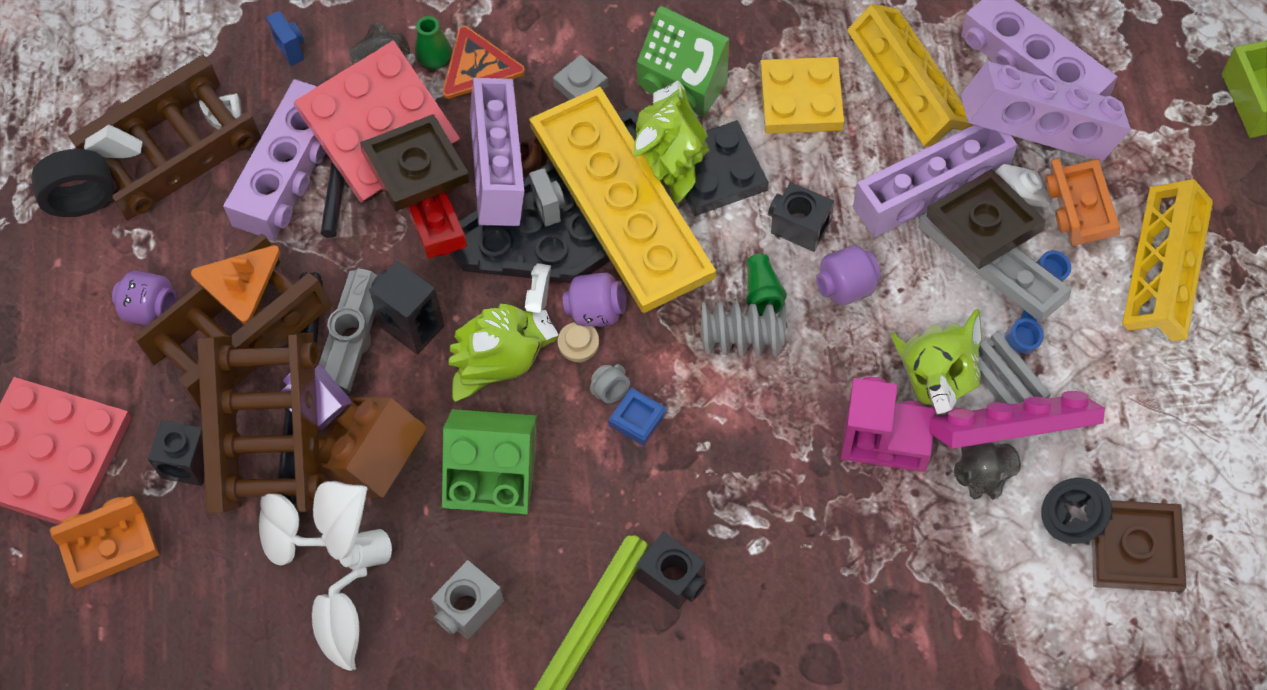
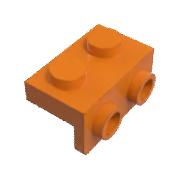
[1045,158,1120,246]
[49,496,160,589]

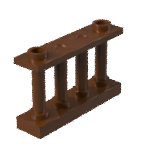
[68,54,261,221]
[133,234,332,410]
[197,333,325,513]

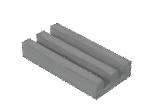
[978,331,1051,404]

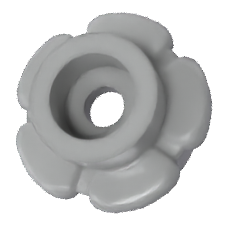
[590,364,630,403]

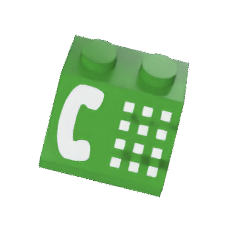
[637,6,729,117]

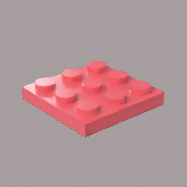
[293,40,461,203]
[0,377,132,525]

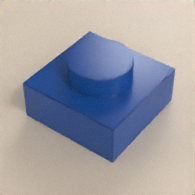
[266,11,304,66]

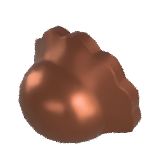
[519,135,548,179]

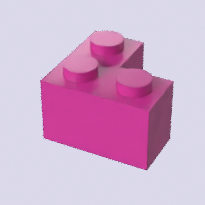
[840,377,936,472]

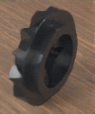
[1041,478,1113,547]

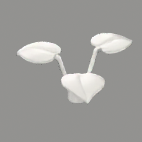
[259,481,392,671]

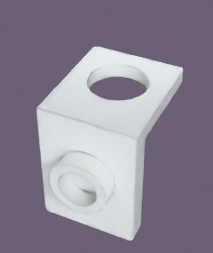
[995,164,1052,208]

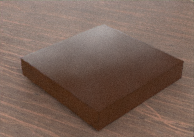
[1092,500,1187,593]

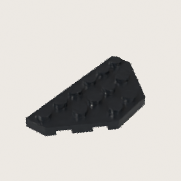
[449,108,638,283]

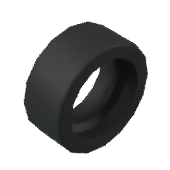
[31,149,115,217]

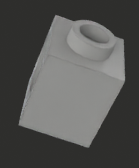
[431,560,504,640]

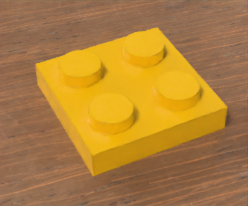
[760,57,844,134]

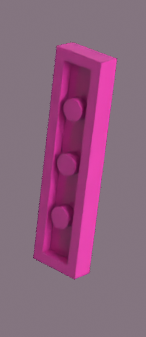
[930,391,1105,449]

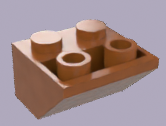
[318,397,427,499]

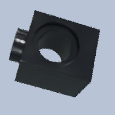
[768,182,834,252]
[148,420,205,486]
[636,532,707,610]

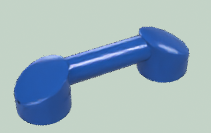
[1005,250,1071,354]

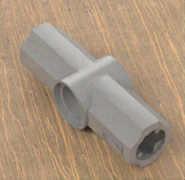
[319,268,377,394]

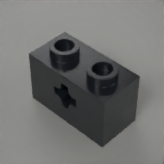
[369,261,445,355]

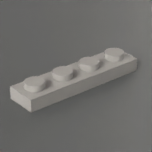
[918,212,1071,322]

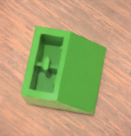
[442,409,537,515]

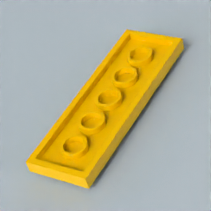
[530,87,716,314]

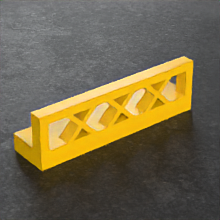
[847,4,974,147]
[1122,179,1213,342]

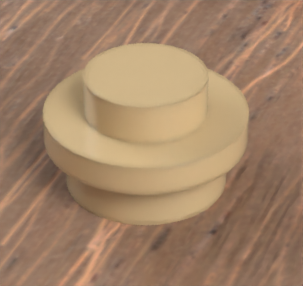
[558,322,599,362]

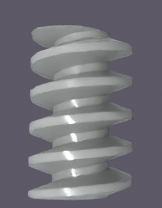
[700,302,786,357]

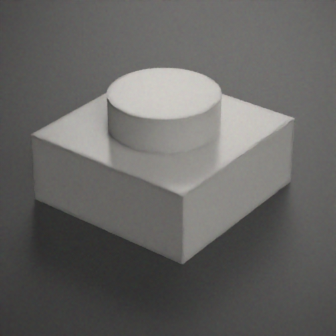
[553,55,608,100]
[529,168,565,227]

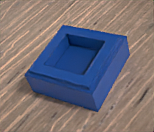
[608,388,667,446]

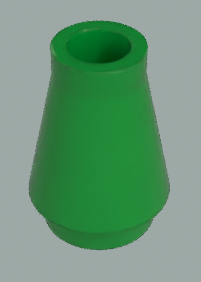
[414,16,452,70]
[746,254,787,316]

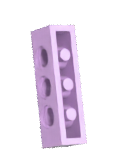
[961,0,1118,97]
[961,61,1131,162]
[470,78,524,226]
[223,79,326,241]
[853,125,1018,238]

